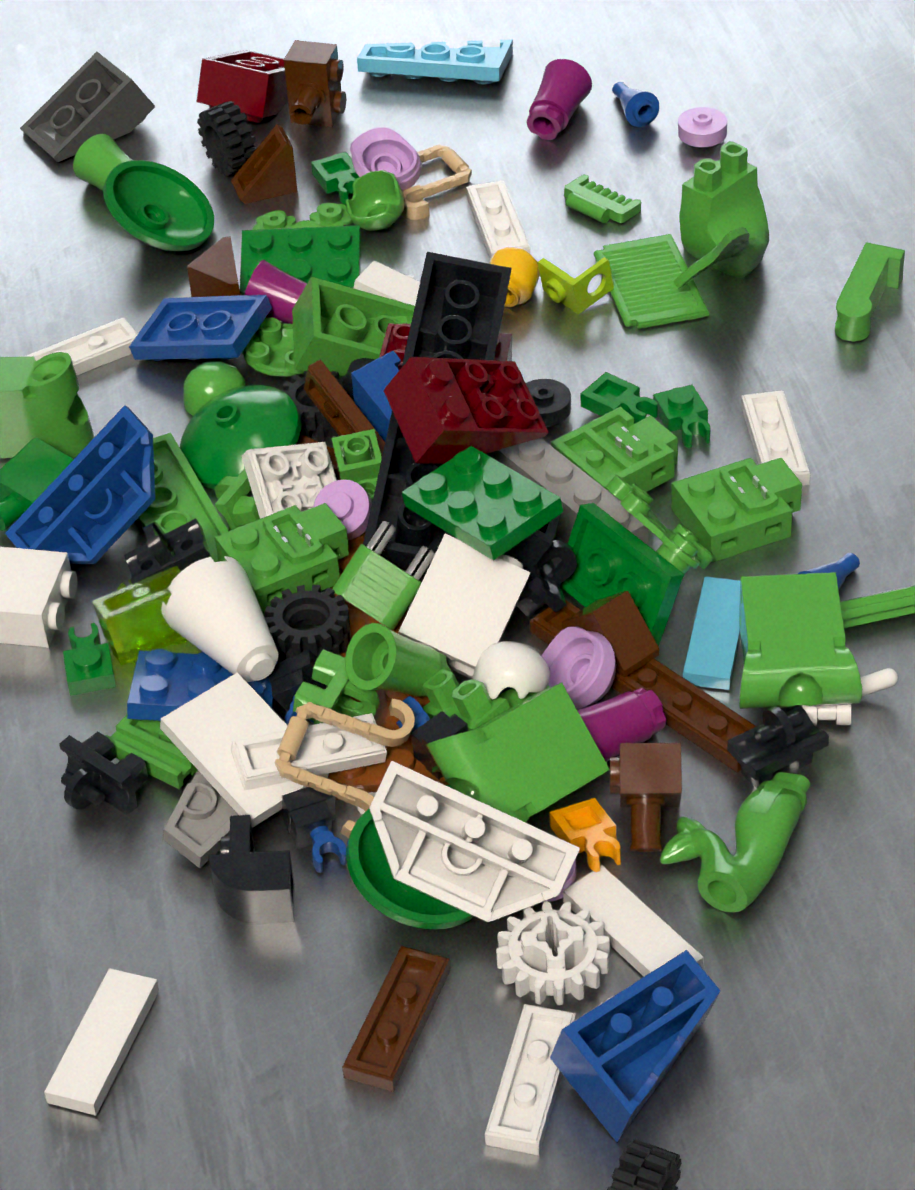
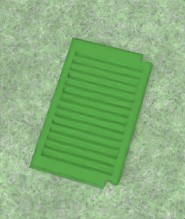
[594,234,709,329]

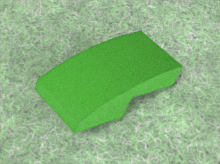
[331,429,382,501]

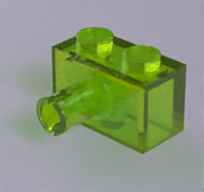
[92,566,188,666]

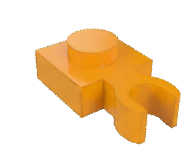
[550,798,621,872]

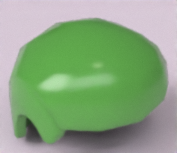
[346,170,405,231]
[183,361,246,416]

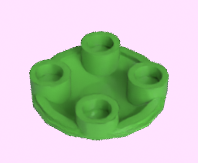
[242,318,304,377]

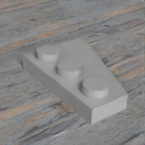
[163,770,238,868]

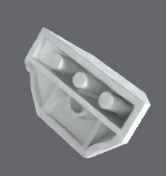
[369,760,580,923]

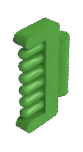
[564,174,641,223]

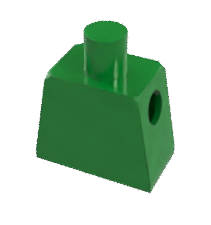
[0,437,74,531]

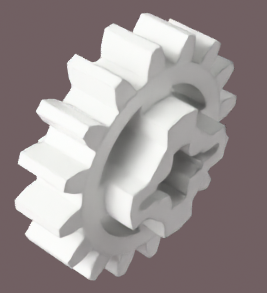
[496,901,610,1005]

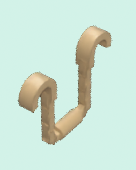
[401,144,472,220]
[275,699,415,838]

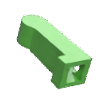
[835,242,905,342]

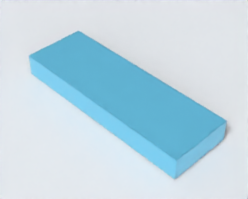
[683,576,741,690]

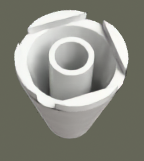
[161,556,278,682]

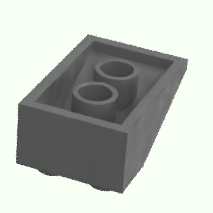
[20,52,156,162]

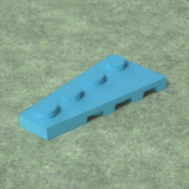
[357,39,513,84]

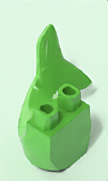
[674,141,769,289]

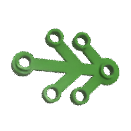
[606,475,715,575]

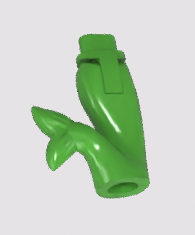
[660,772,811,912]

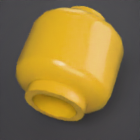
[489,247,540,307]

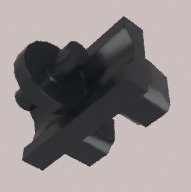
[727,706,829,788]
[59,731,149,816]

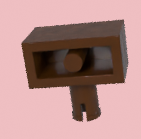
[284,40,347,127]
[610,743,682,852]

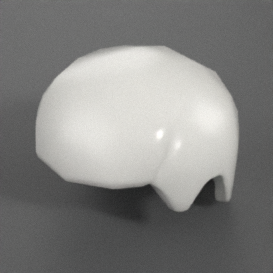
[472,641,551,699]

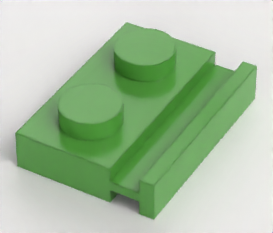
[105,715,197,789]

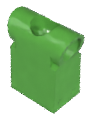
[0,352,95,458]
[739,572,862,709]
[426,682,610,823]

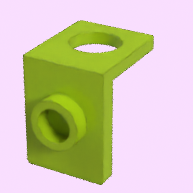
[537,257,614,315]

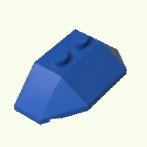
[5,405,155,564]

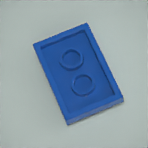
[129,295,272,361]
[127,649,279,721]

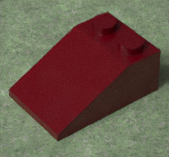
[196,50,288,122]

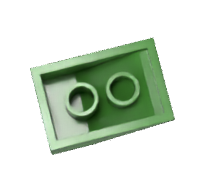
[292,277,415,378]

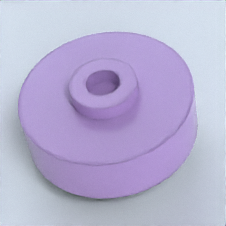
[678,107,727,147]
[314,480,372,540]

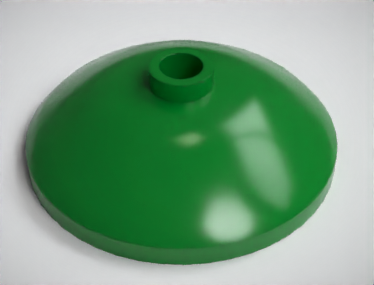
[103,160,215,251]
[180,385,301,489]
[346,809,474,929]

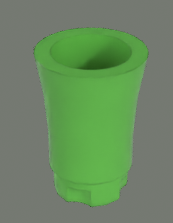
[73,134,132,191]
[345,623,451,697]

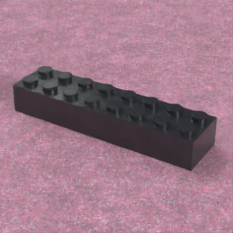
[363,251,512,582]

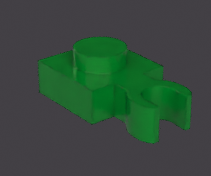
[311,151,359,205]
[580,372,658,424]
[653,384,711,448]
[63,623,116,696]

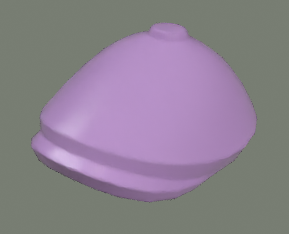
[350,127,422,191]
[541,627,616,709]

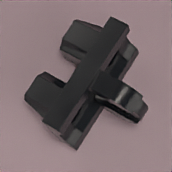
[124,518,210,597]
[516,540,577,617]

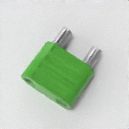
[332,521,435,630]

